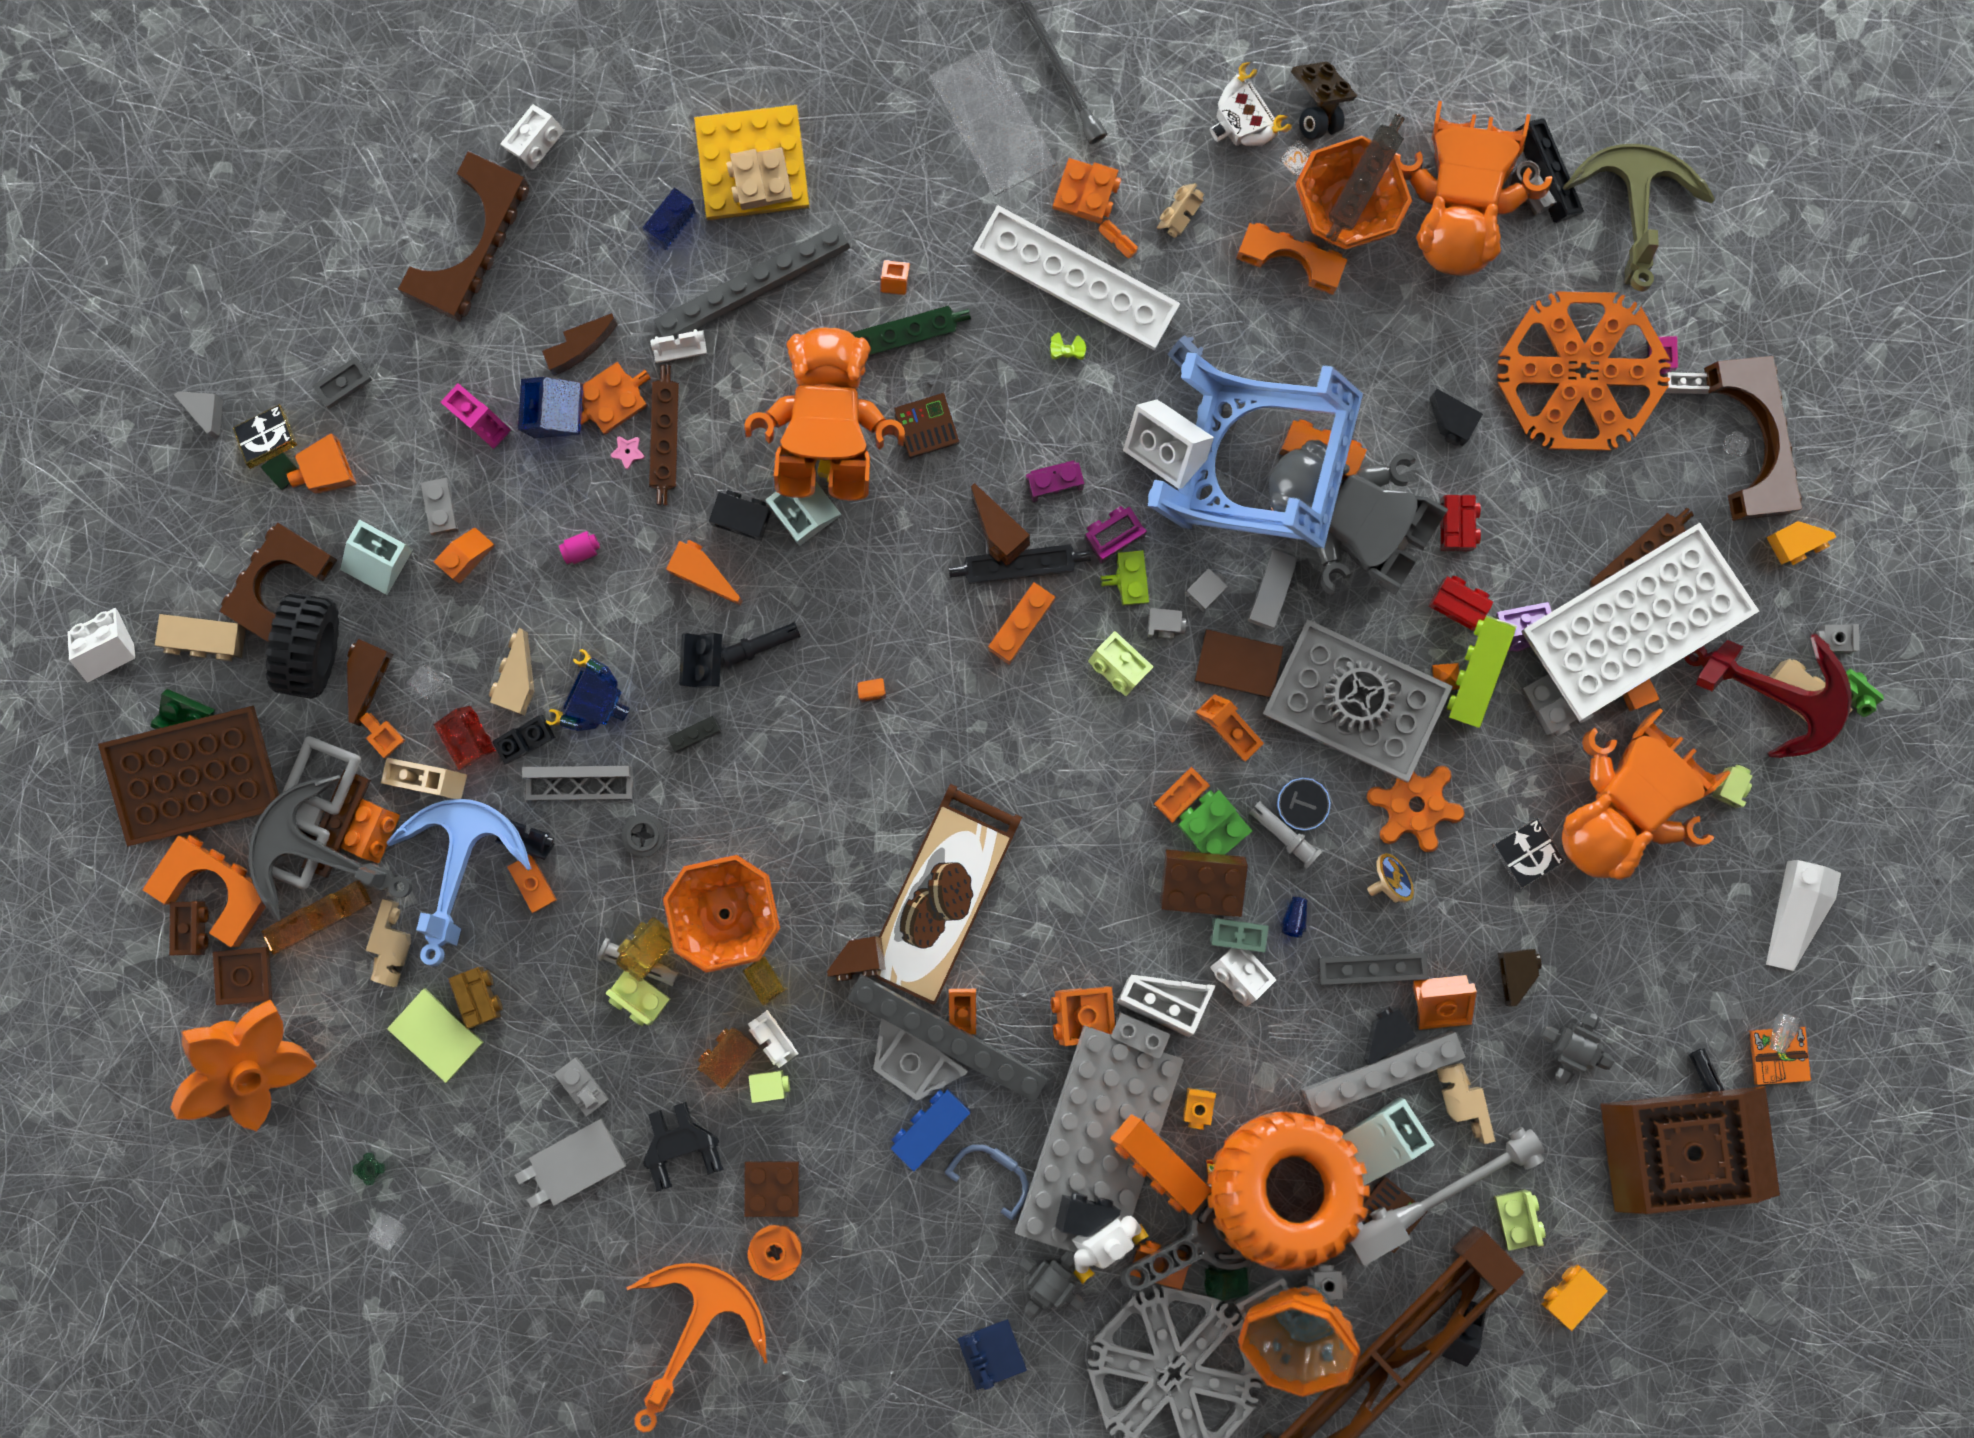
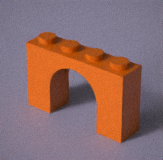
[142,834,266,947]

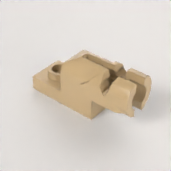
[366,899,411,987]
[1437,1063,1495,1144]

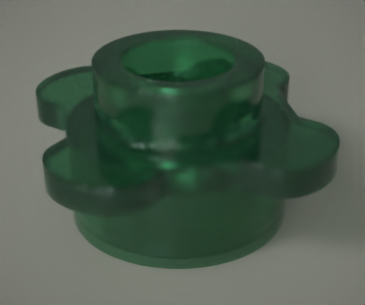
[353,1153,386,1185]

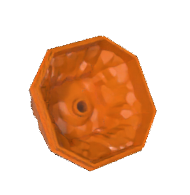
[1295,136,1412,249]
[663,855,780,973]

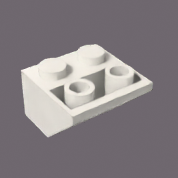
[68,608,135,683]

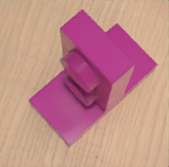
[440,383,511,449]

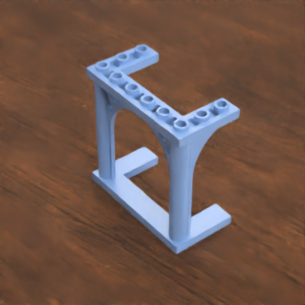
[1148,352,1363,548]

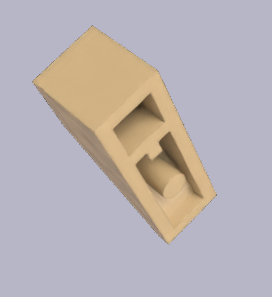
[381,758,467,799]

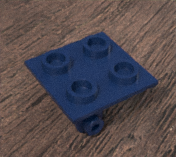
[957,1319,1027,1390]

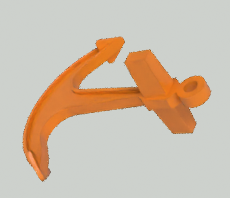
[626,1263,768,1433]

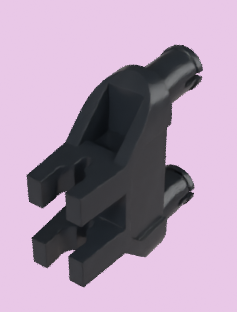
[643,1102,724,1192]

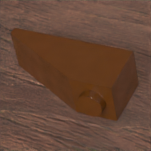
[971,483,1030,566]
[347,639,394,726]

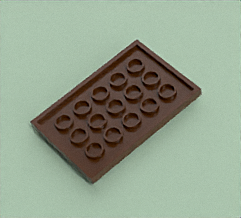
[98,705,279,847]

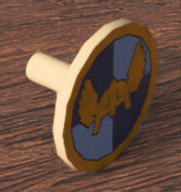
[1367,853,1414,903]

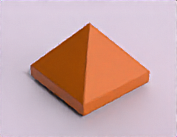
[1432,663,1460,690]

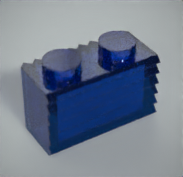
[642,187,697,250]

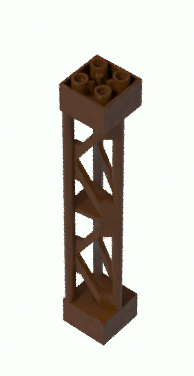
[1262,1225,1525,1438]

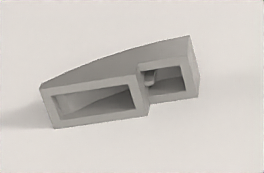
[1247,549,1298,630]

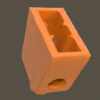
[287,433,356,493]

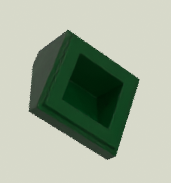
[261,451,298,490]

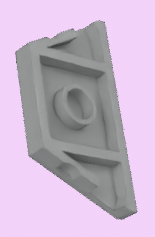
[873,1018,968,1101]

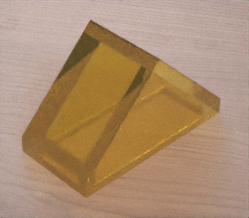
[743,956,788,1006]

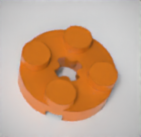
[747,1224,802,1281]

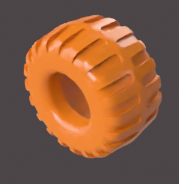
[1207,1112,1370,1271]

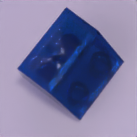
[518,377,583,438]

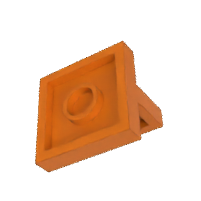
[1413,975,1476,1030]

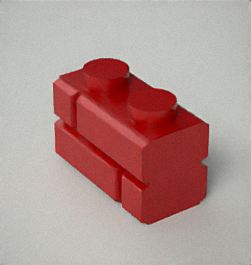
[1440,495,1481,552]
[1428,576,1493,631]

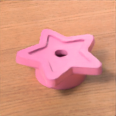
[611,436,645,469]

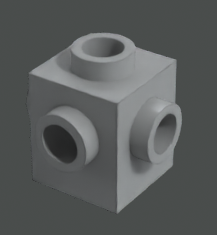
[1307,1263,1347,1304]

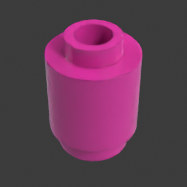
[559,531,600,565]

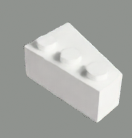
[1117,975,1216,1037]

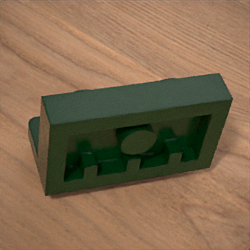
[150,689,215,729]

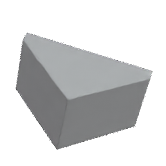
[174,392,223,439]

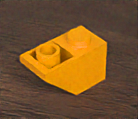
[1766,521,1836,565]

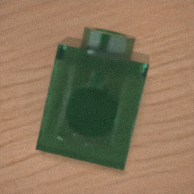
[1204,1267,1249,1301]

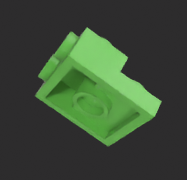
[1177,790,1252,855]

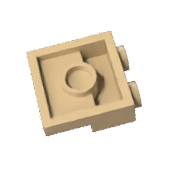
[726,147,793,210]

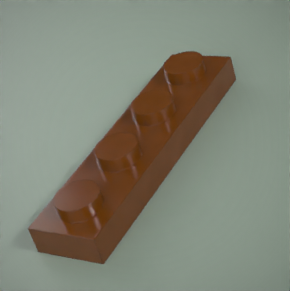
[301,769,371,878]

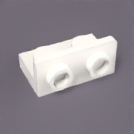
[501,104,564,169]
[1210,948,1276,1006]

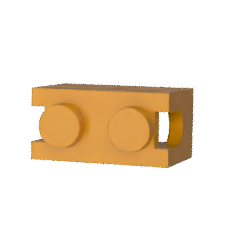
[1541,1265,1608,1331]

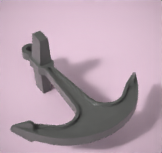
[249,775,412,922]

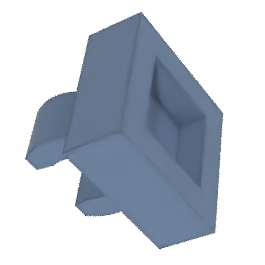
[1167,335,1203,368]

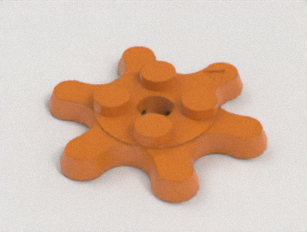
[1367,766,1465,852]

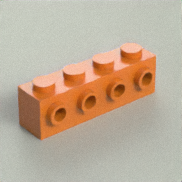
[1110,1114,1211,1215]

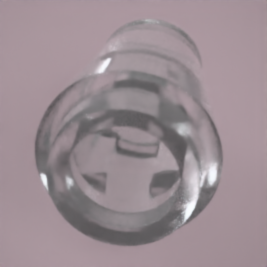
[1769,1011,1801,1054]

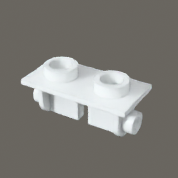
[651,329,707,363]
[748,1010,799,1068]

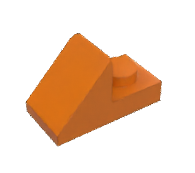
[949,989,976,1034]

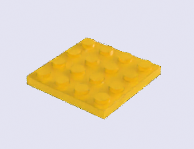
[694,105,810,220]

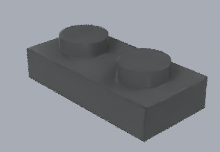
[312,357,372,409]

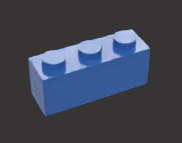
[891,1089,971,1172]

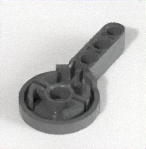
[1120,1193,1253,1291]

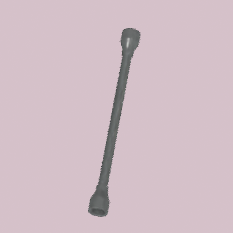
[1018,0,1107,144]

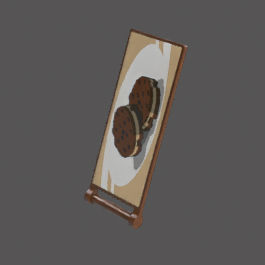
[874,783,1022,1005]

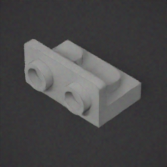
[1111,1012,1171,1059]

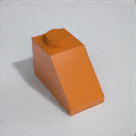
[434,527,495,584]

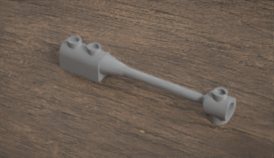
[1347,1127,1544,1266]

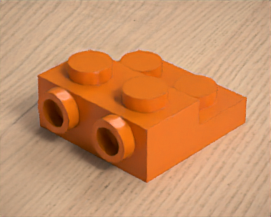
[1052,158,1122,224]
[1051,986,1115,1046]

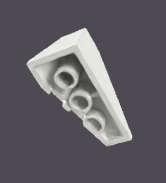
[1766,860,1841,971]

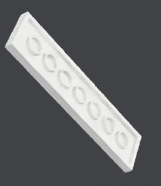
[972,205,1180,351]

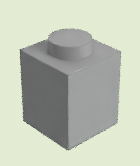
[1185,568,1228,612]

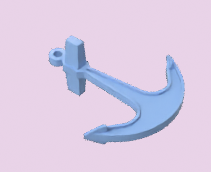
[386,799,532,966]

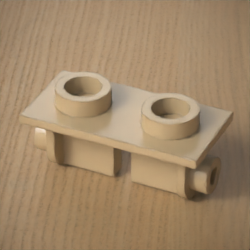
[1157,183,1204,238]

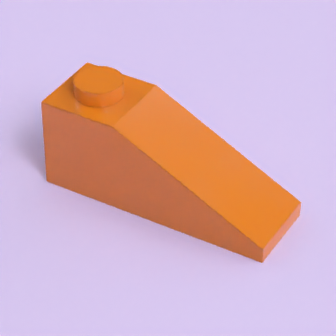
[666,540,742,606]

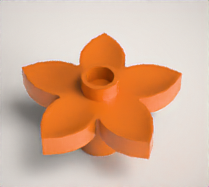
[170,1000,317,1131]

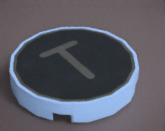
[1276,778,1330,831]

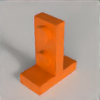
[1195,694,1264,762]

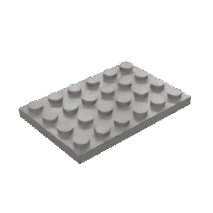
[1262,619,1453,783]

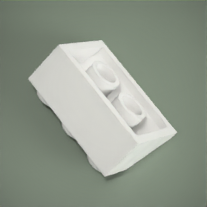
[1123,400,1214,489]

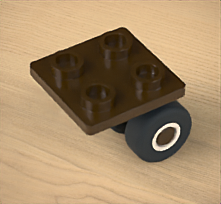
[1291,62,1357,139]

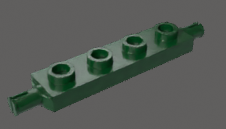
[851,305,971,356]

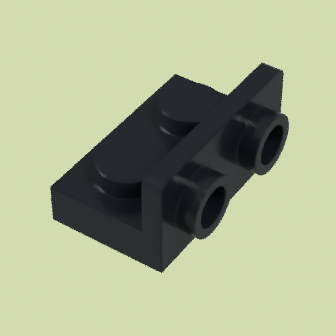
[679,633,722,688]

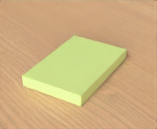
[387,989,484,1083]

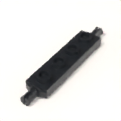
[949,544,1091,584]

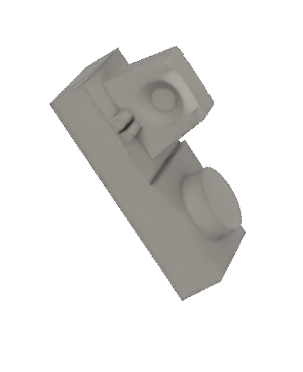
[554,1057,609,1117]

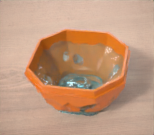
[1238,1285,1360,1397]

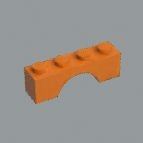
[1236,223,1348,295]

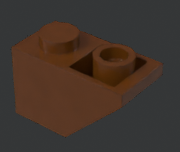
[827,936,886,982]

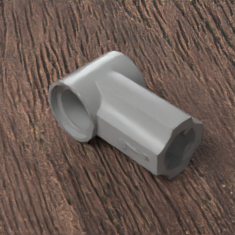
[1511,161,1556,216]

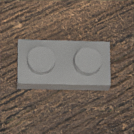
[421,478,458,535]

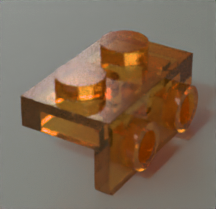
[697,1027,759,1089]

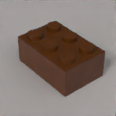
[1160,849,1248,917]

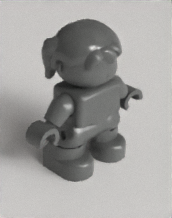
[1268,440,1448,595]

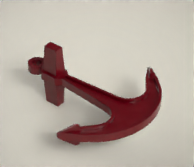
[1684,634,1852,758]

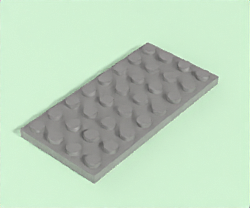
[1015,1025,1184,1265]

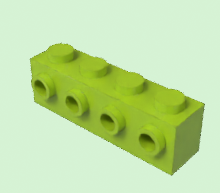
[1447,616,1517,728]

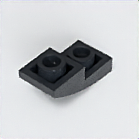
[492,715,556,765]

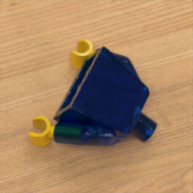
[546,649,629,731]

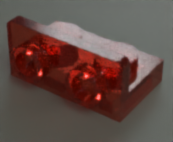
[433,706,495,770]

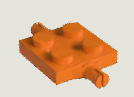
[571,362,651,435]

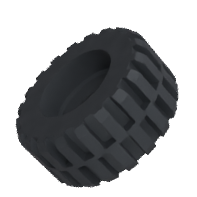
[266,593,339,699]

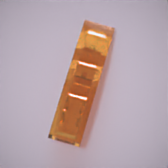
[261,880,372,955]

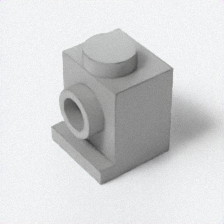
[1147,608,1186,639]
[1815,624,1860,654]

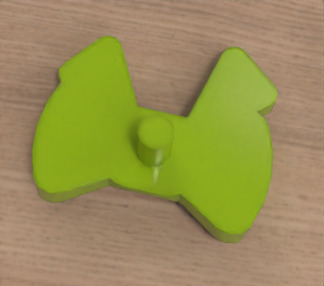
[1050,332,1086,360]

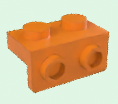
[340,799,400,863]

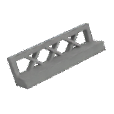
[522,766,633,801]

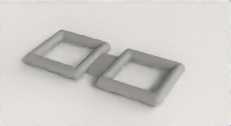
[272,736,361,890]

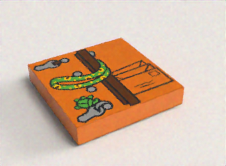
[1749,1027,1811,1085]

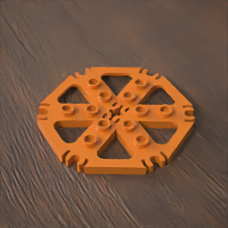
[1497,292,1671,451]

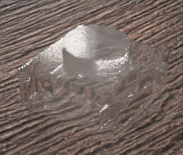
[367,1213,407,1252]

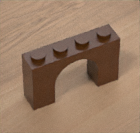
[219,522,338,642]

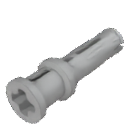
[1249,801,1322,869]
[597,938,679,987]

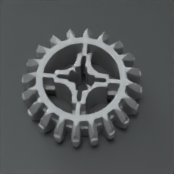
[1324,660,1397,732]

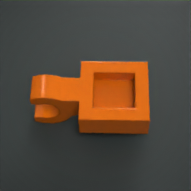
[359,712,406,758]

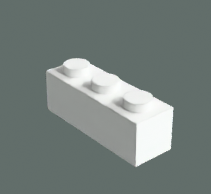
[1661,372,1710,394]

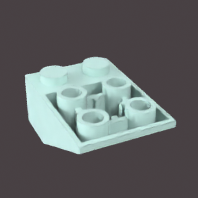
[1342,1097,1434,1185]

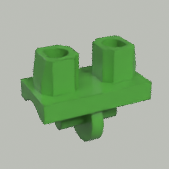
[1846,669,1884,717]

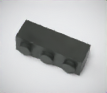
[668,716,721,753]

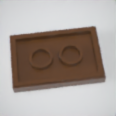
[1194,629,1284,698]

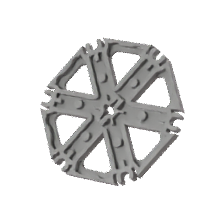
[1087,1285,1262,1438]

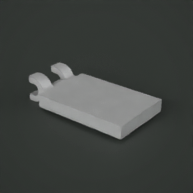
[514,1118,627,1209]

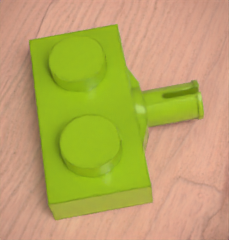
[1100,550,1149,606]

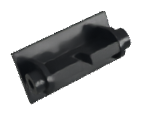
[495,819,555,860]

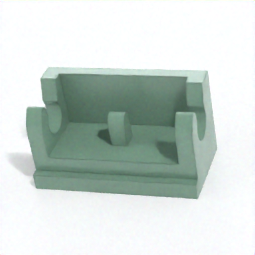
[1210,918,1269,952]

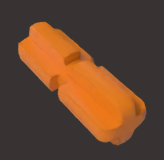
[1099,219,1138,258]

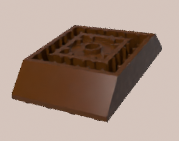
[1600,1086,1780,1214]

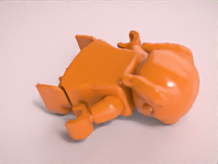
[1396,101,1552,276]
[744,327,905,501]
[1562,709,1731,880]

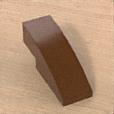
[542,313,618,376]

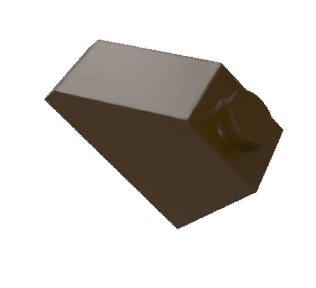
[1498,949,1542,1007]

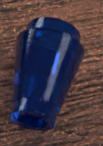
[1280,896,1308,938]

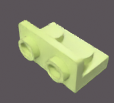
[1088,631,1153,696]
[606,968,671,1026]
[1494,1189,1546,1251]

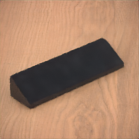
[1515,118,1584,223]

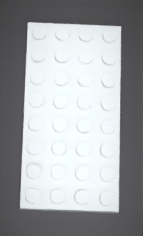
[1521,523,1759,721]

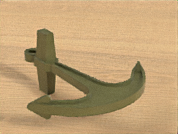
[1563,144,1715,292]

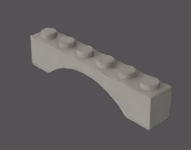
[1301,1031,1466,1116]

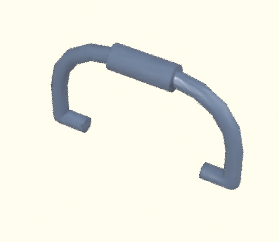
[945,1145,1029,1220]

